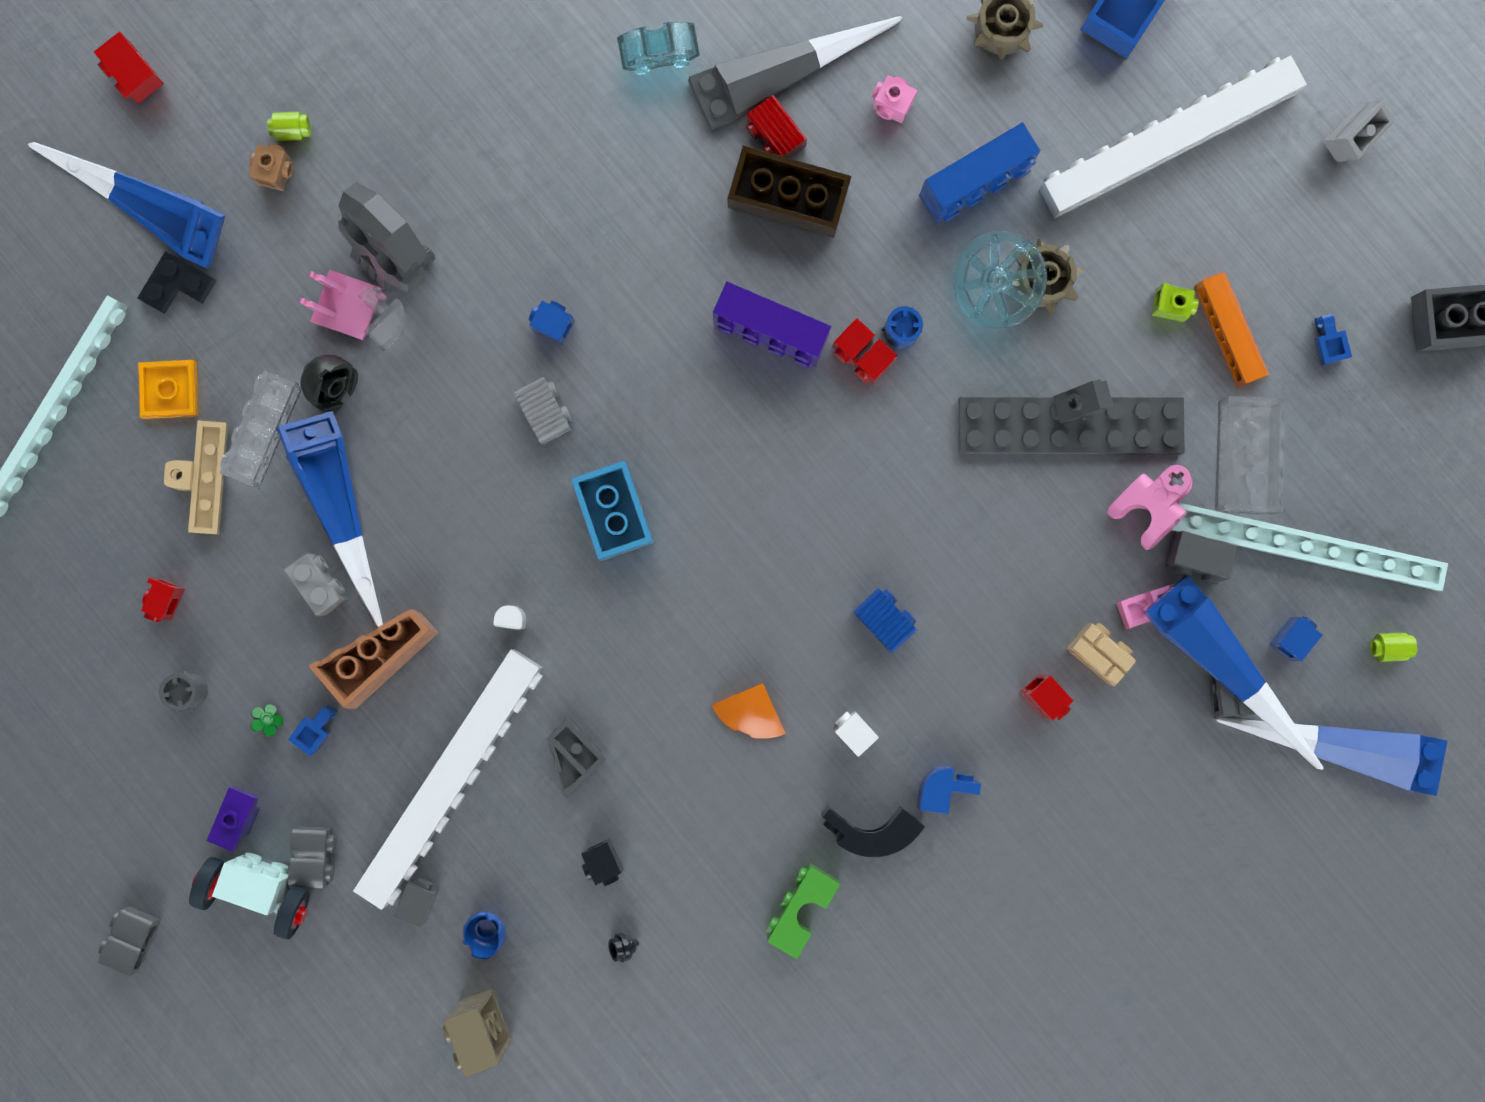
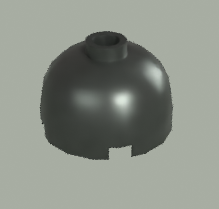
[300,355,358,412]

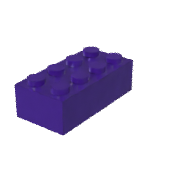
[713,281,832,368]

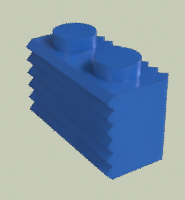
[852,588,917,653]

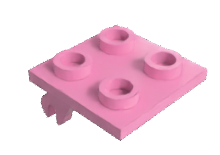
[299,270,383,341]

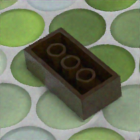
[727,145,851,238]

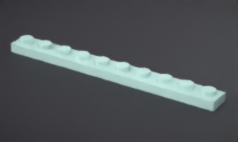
[0,295,128,517]
[1171,503,1448,591]

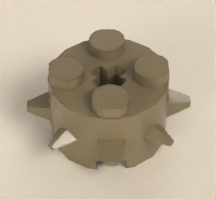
[967,0,1043,59]
[1007,238,1084,314]

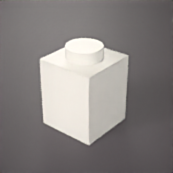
[834,711,879,757]

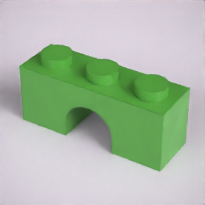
[765,863,840,959]

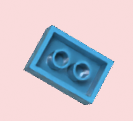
[571,460,654,561]

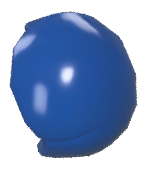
[463,911,506,960]

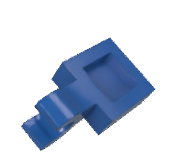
[1314,313,1352,365]
[288,705,337,757]

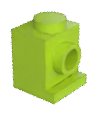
[1151,283,1199,322]

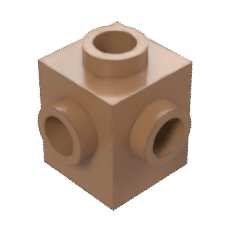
[249,144,294,191]

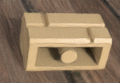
[1066,623,1136,686]

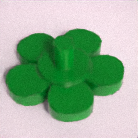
[250,704,283,737]

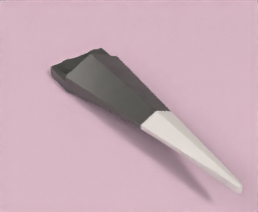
[688,16,902,131]

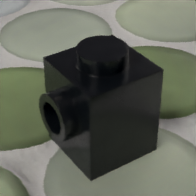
[581,838,623,886]

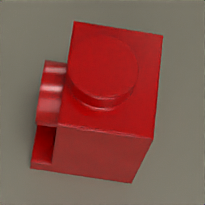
[141,577,185,623]

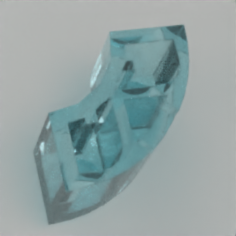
[617,22,700,75]

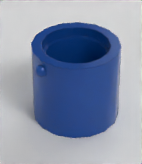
[881,306,923,349]

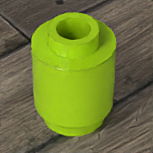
[267,111,311,141]
[1369,633,1417,662]

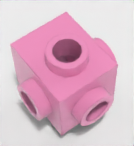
[871,75,918,124]

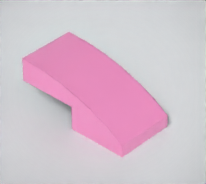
[1116,584,1174,629]

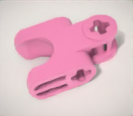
[1108,465,1193,550]

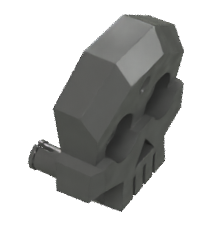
[338,182,435,293]

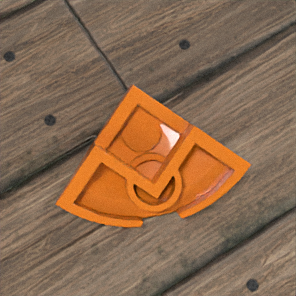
[712,682,786,739]

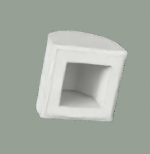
[493,605,526,630]

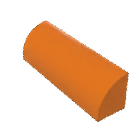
[1194,272,1269,388]

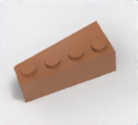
[308,609,439,709]

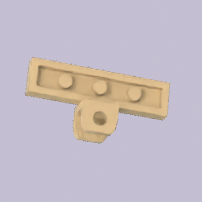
[164,420,229,535]

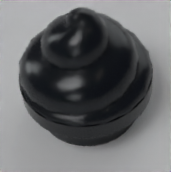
[608,933,639,962]

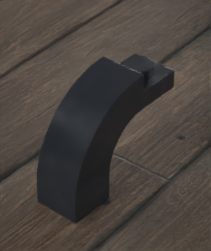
[821,806,925,857]

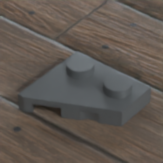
[546,718,607,797]

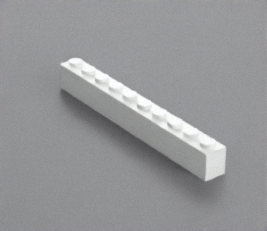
[1039,56,1307,219]
[353,649,543,910]

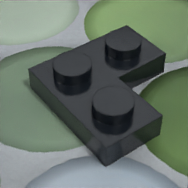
[137,251,217,314]

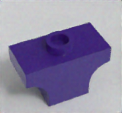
[206,786,260,852]

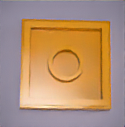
[138,360,199,419]

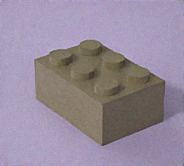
[443,988,512,1078]

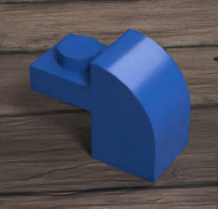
[917,766,981,814]

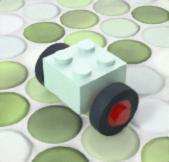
[189,853,310,940]

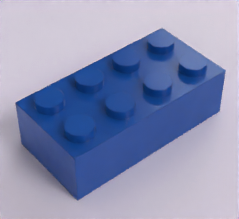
[919,122,1041,223]

